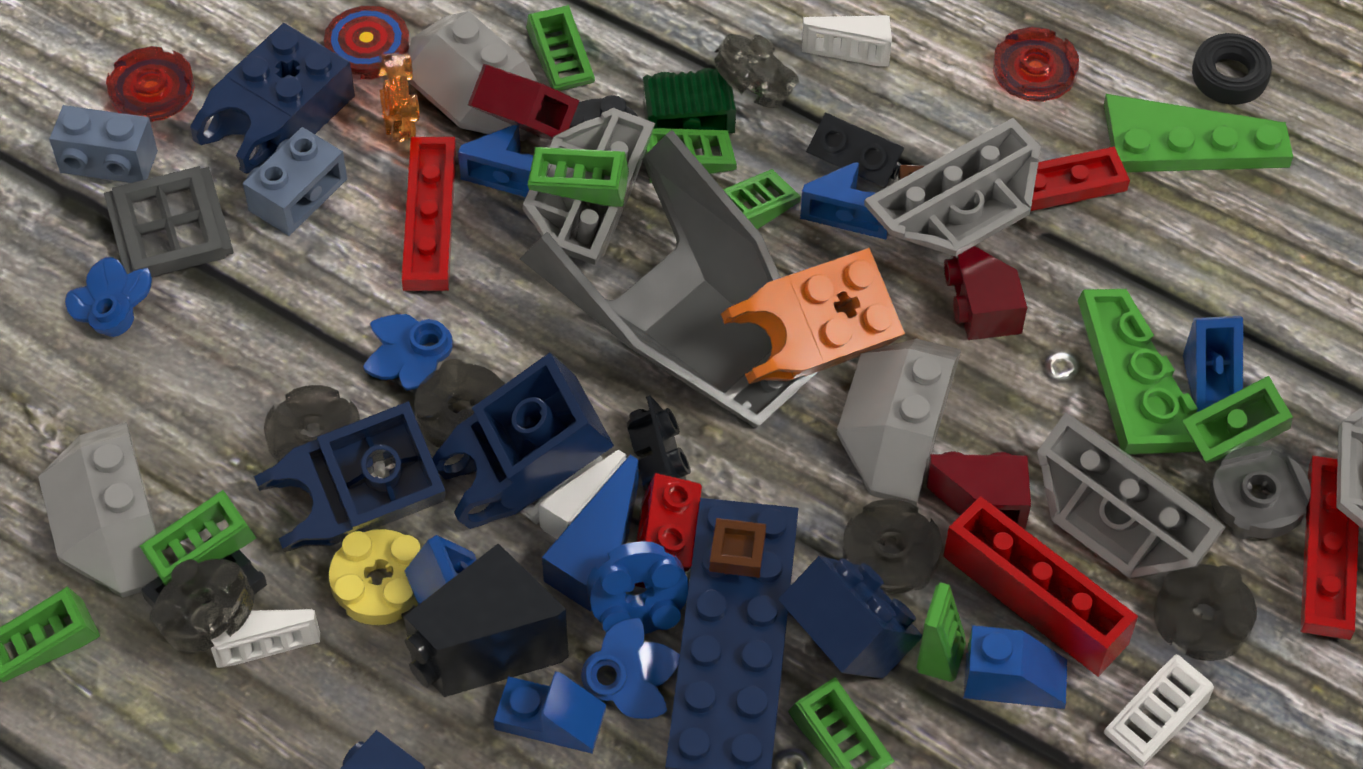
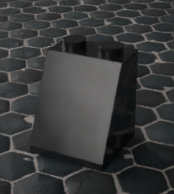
[404,543,569,697]

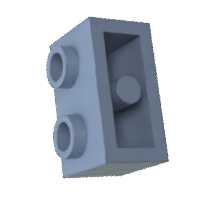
[49,105,158,183]
[243,127,347,236]

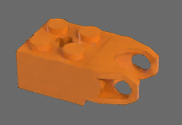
[721,248,905,384]

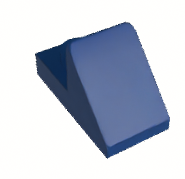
[458,125,533,197]
[800,162,888,240]
[493,671,606,754]

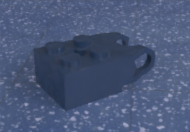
[190,23,355,174]
[432,353,614,529]
[254,401,445,552]

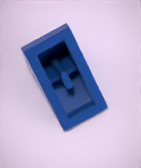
[1183,316,1243,412]
[404,535,477,605]

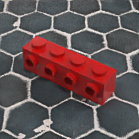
[943,496,1138,677]

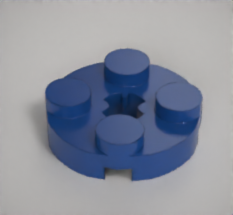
[586,541,689,634]

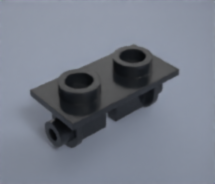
[806,112,904,188]
[627,395,691,492]

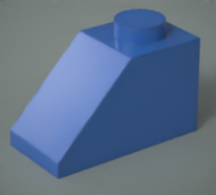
[963,625,1067,709]

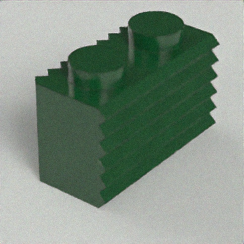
[643,68,736,134]

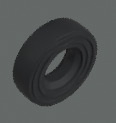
[1192,33,1272,105]

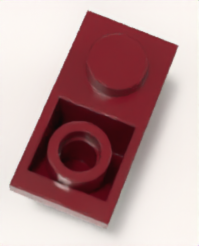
[468,64,580,140]
[944,246,1028,341]
[926,451,1031,530]

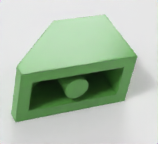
[1182,375,1293,463]

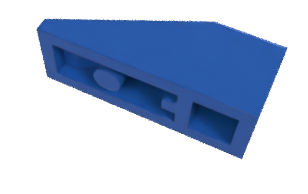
[542,454,639,612]

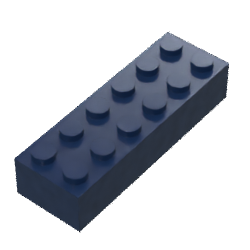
[665,498,799,769]

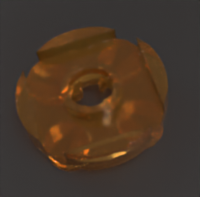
[378,53,420,142]

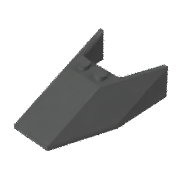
[520,130,818,428]

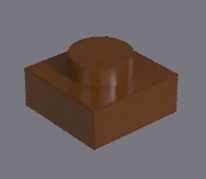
[709,518,767,578]

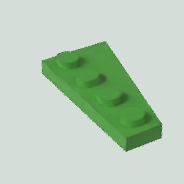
[1104,94,1293,172]
[1078,289,1199,454]

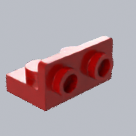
[635,473,702,588]

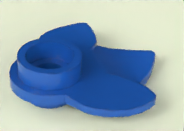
[65,257,152,337]
[363,314,453,390]
[581,618,680,719]

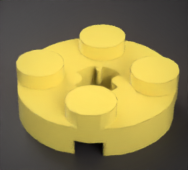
[329,529,421,625]

